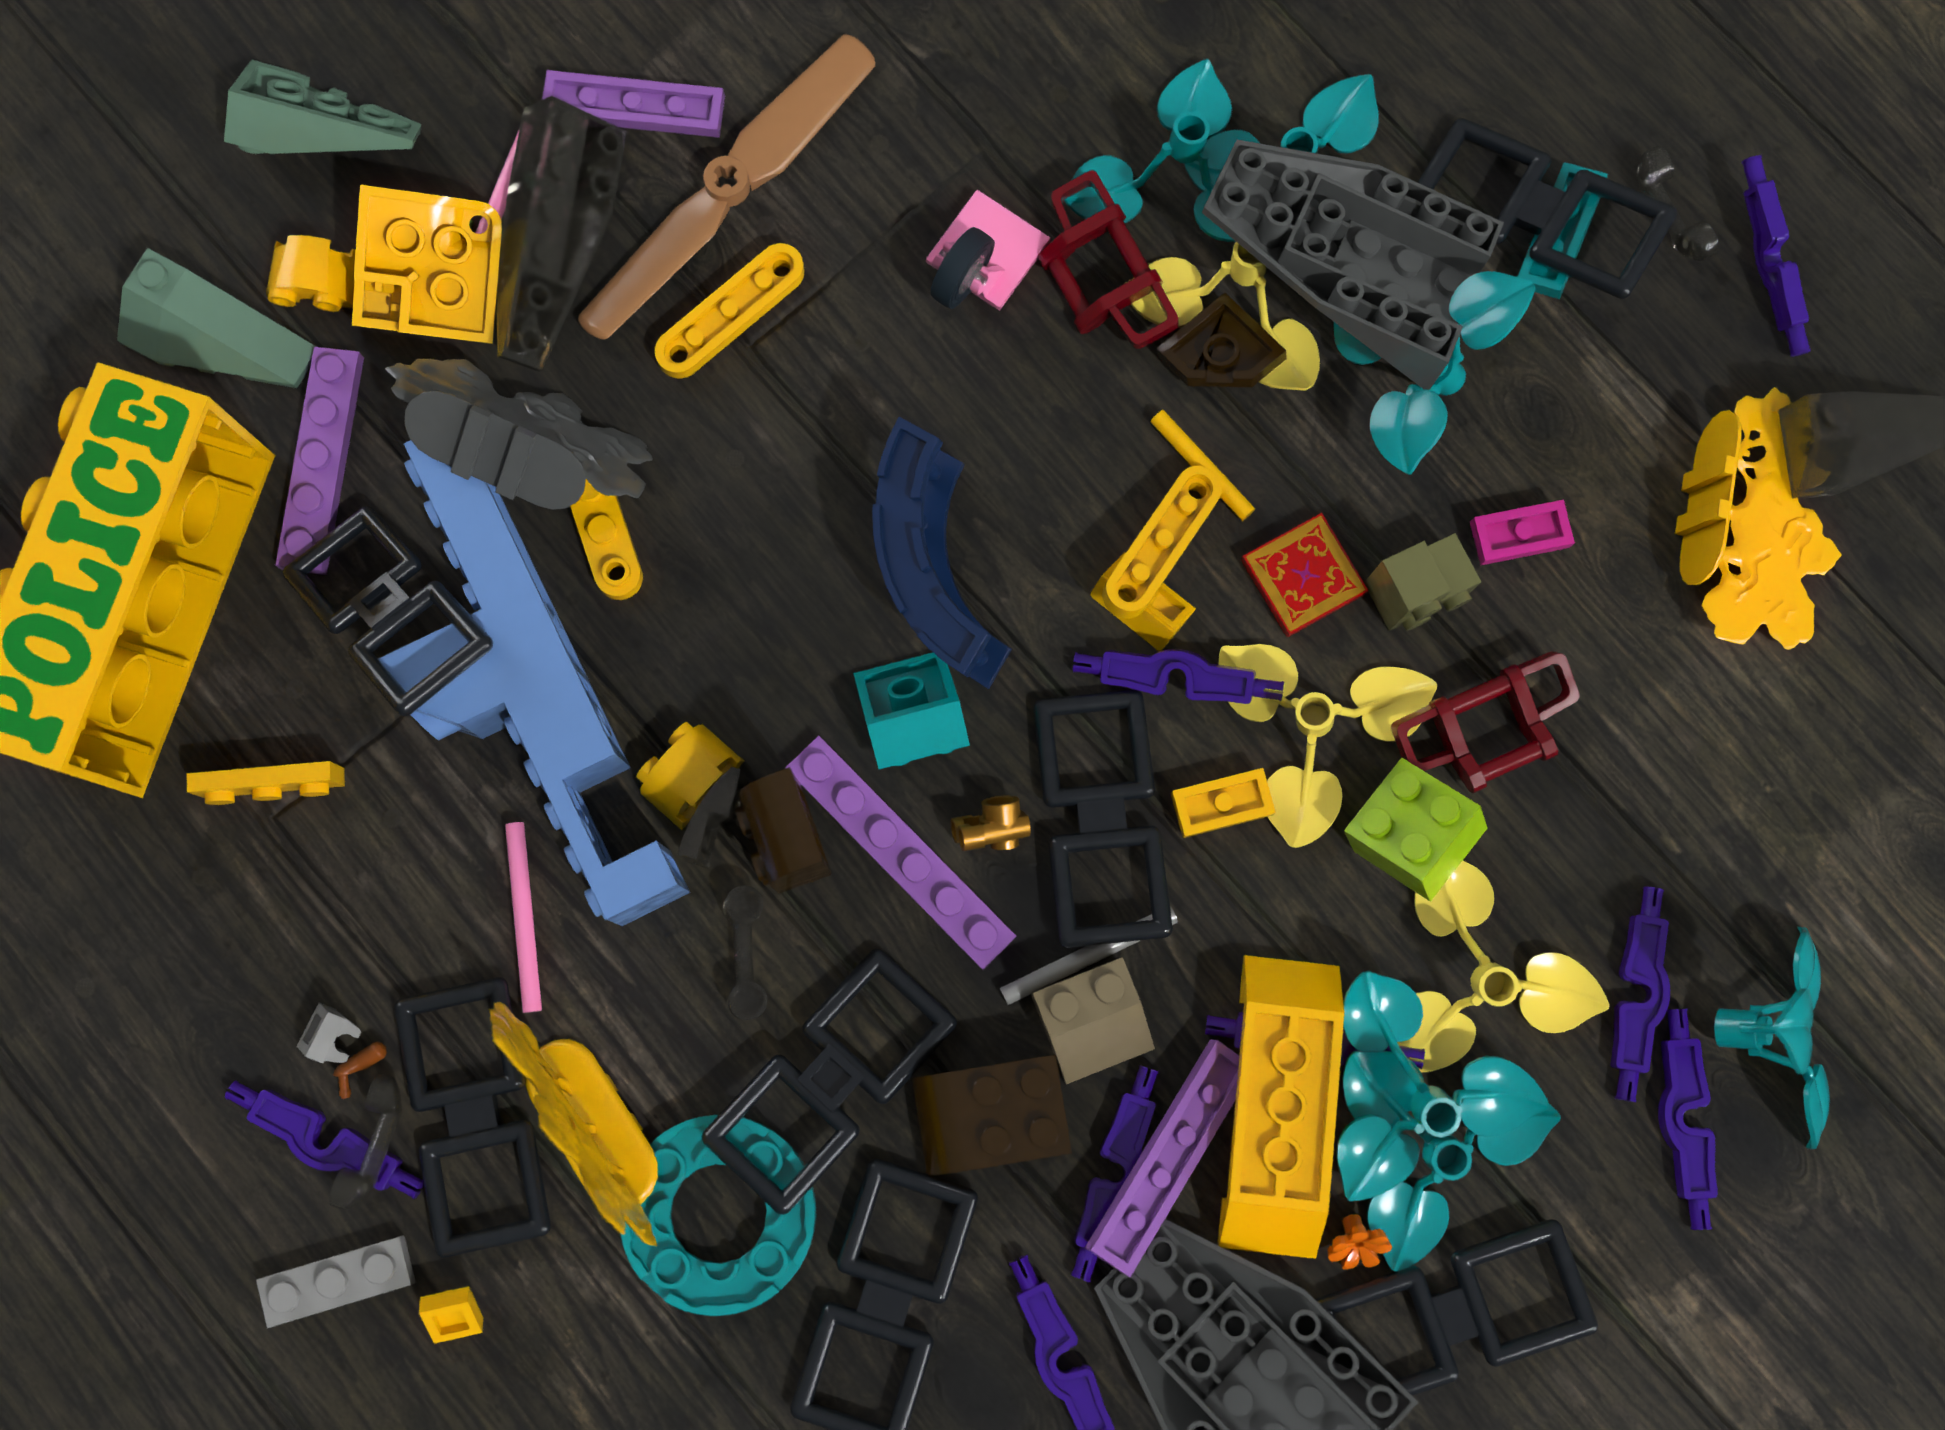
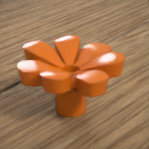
[1327,1214,1392,1270]

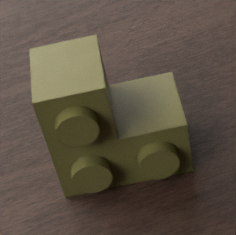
[1364,533,1481,631]

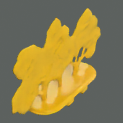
[1675,387,1842,650]
[490,1002,658,1246]

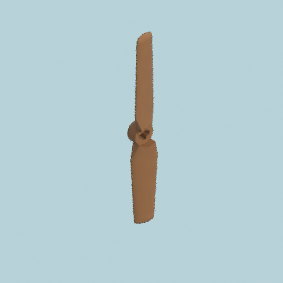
[578,34,876,339]

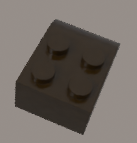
[735,767,832,893]
[912,1055,1072,1175]

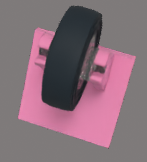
[926,190,1050,311]

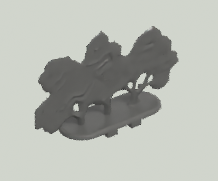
[385,358,653,510]

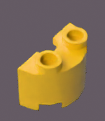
[266,235,356,312]
[636,722,744,830]

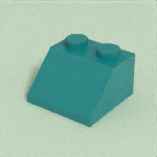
[853,652,970,769]

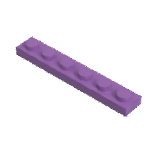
[785,736,1016,970]

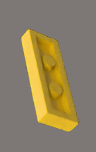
[187,761,345,805]

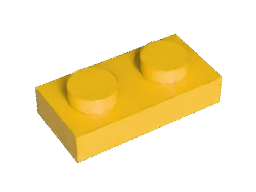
[1171,768,1276,838]

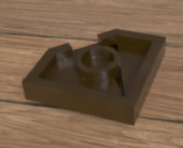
[1157,293,1286,387]

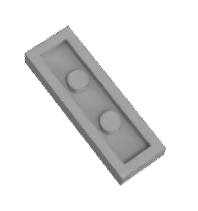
[256,1235,416,1328]

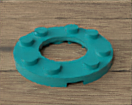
[620,1115,816,1316]

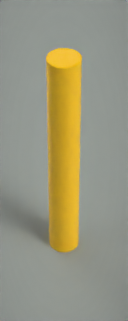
[1150,410,1256,521]

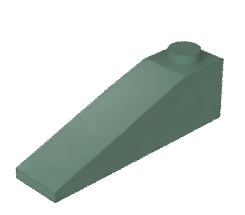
[224,60,421,154]
[117,248,316,388]

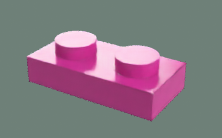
[1470,500,1575,565]

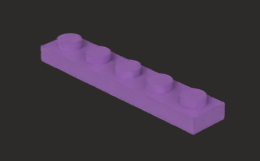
[275,347,364,575]
[1085,1039,1239,1277]

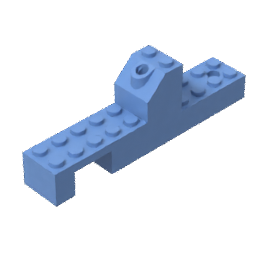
[378,440,691,926]

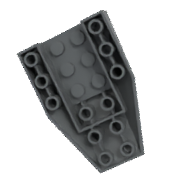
[1202,140,1504,390]
[1094,1219,1418,1430]

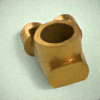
[951,795,1031,851]

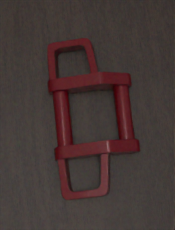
[1038,170,1179,349]
[1391,651,1580,793]

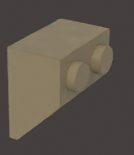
[1031,957,1155,1084]

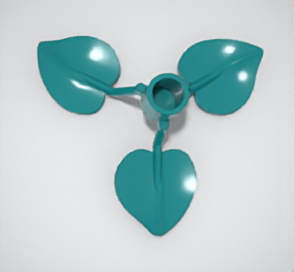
[1064,59,1236,242]
[1184,74,1379,192]
[1334,271,1536,475]
[1714,927,1830,1149]
[1336,971,1549,1201]
[1342,1051,1561,1272]

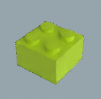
[1344,758,1488,902]

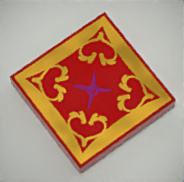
[1241,513,1369,638]

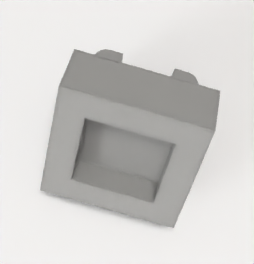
[297,1003,361,1063]

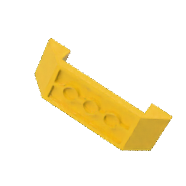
[1218,955,1344,1259]

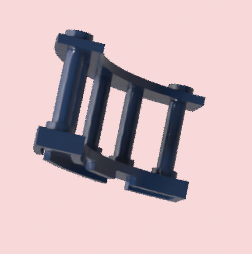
[872,417,1012,689]

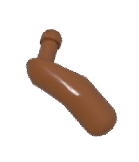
[333,1041,387,1099]

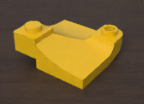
[352,185,502,344]

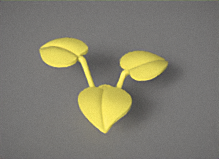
[1124,242,1320,390]
[1218,644,1437,848]
[1397,861,1609,1073]

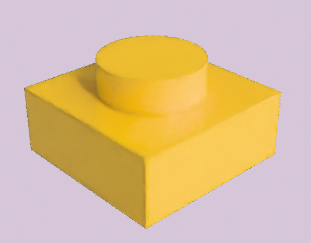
[419,1286,483,1344]

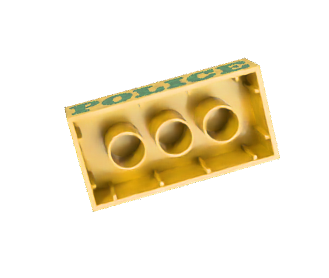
[0,362,275,798]

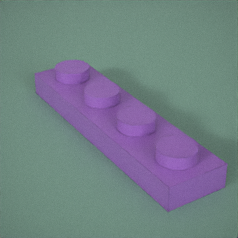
[541,70,725,138]

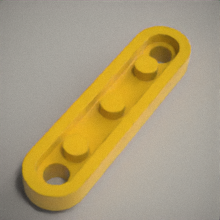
[655,243,804,379]
[1102,466,1222,618]
[570,479,643,600]

